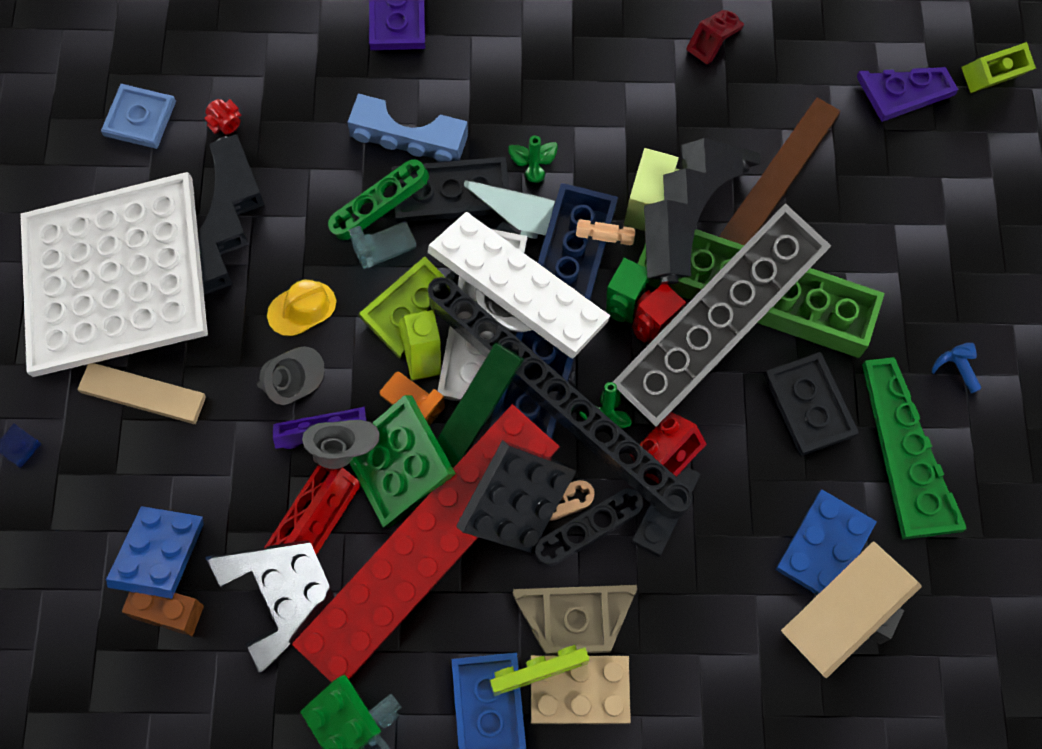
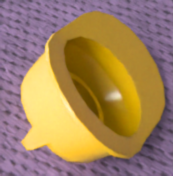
[267,279,336,336]

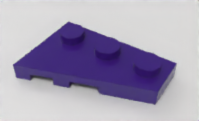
[857,67,959,122]

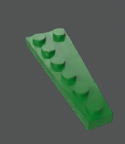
[862,357,967,540]

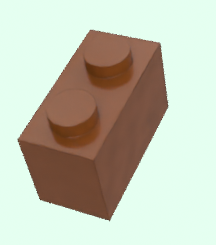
[122,592,204,636]

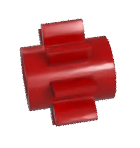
[204,99,241,134]

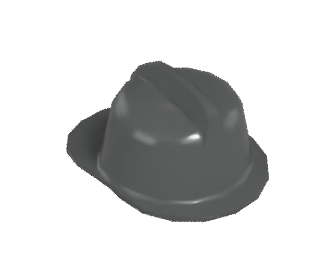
[256,346,325,405]
[302,420,380,469]

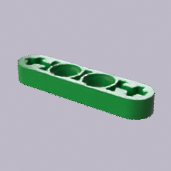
[328,159,429,240]

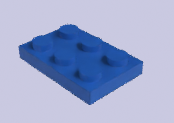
[775,489,877,595]
[106,506,204,599]
[451,653,526,749]

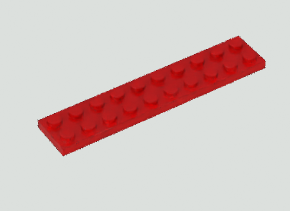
[292,404,560,682]

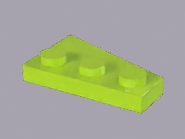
[359,257,445,359]

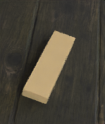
[77,363,206,425]

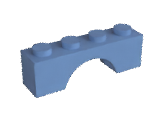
[348,94,468,162]

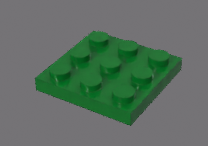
[349,395,456,528]

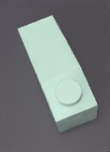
[464,180,555,239]

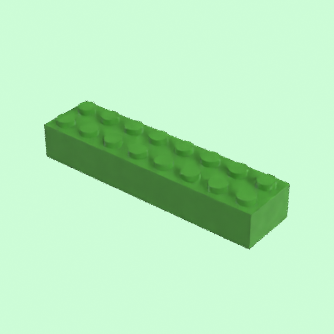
[638,229,885,358]

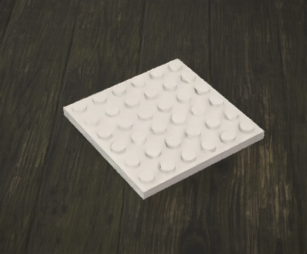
[21,172,208,377]

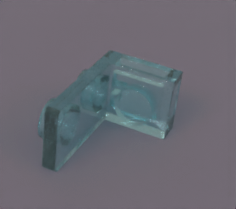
[349,222,417,270]
[369,694,401,749]

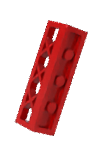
[264,464,361,555]

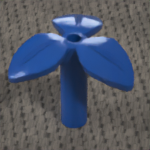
[932,343,982,393]

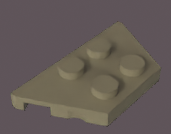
[513,585,637,655]

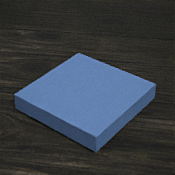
[101,84,176,149]

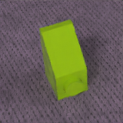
[398,310,441,381]

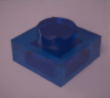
[0,424,41,468]

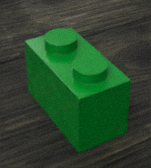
[606,258,650,324]

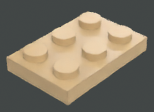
[531,656,631,724]

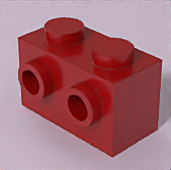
[632,284,686,344]
[630,412,707,483]

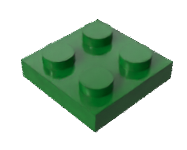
[300,675,381,749]

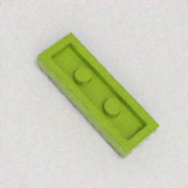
[490,645,590,696]

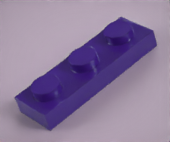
[273,407,367,449]

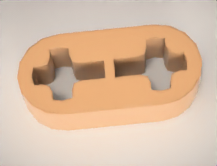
[549,480,595,521]

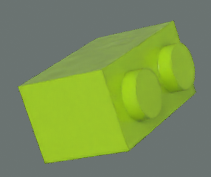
[962,42,1036,93]

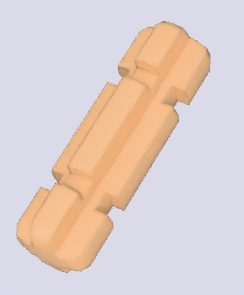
[576,219,635,245]

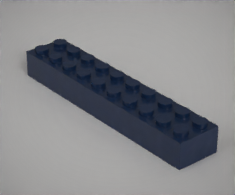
[488,183,618,439]

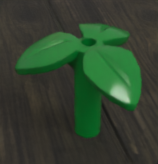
[508,135,558,183]
[579,382,632,428]

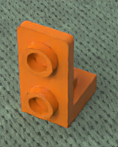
[379,372,445,426]

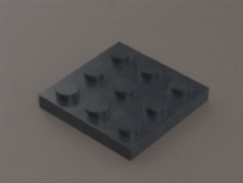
[456,440,576,553]

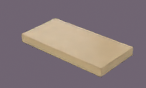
[781,541,922,678]

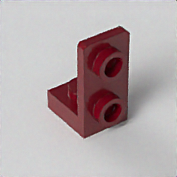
[686,10,744,64]

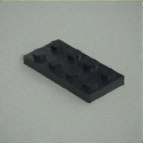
[391,157,510,223]

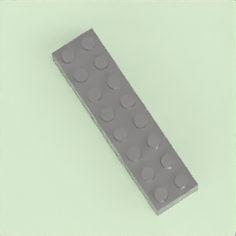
[613,203,831,427]

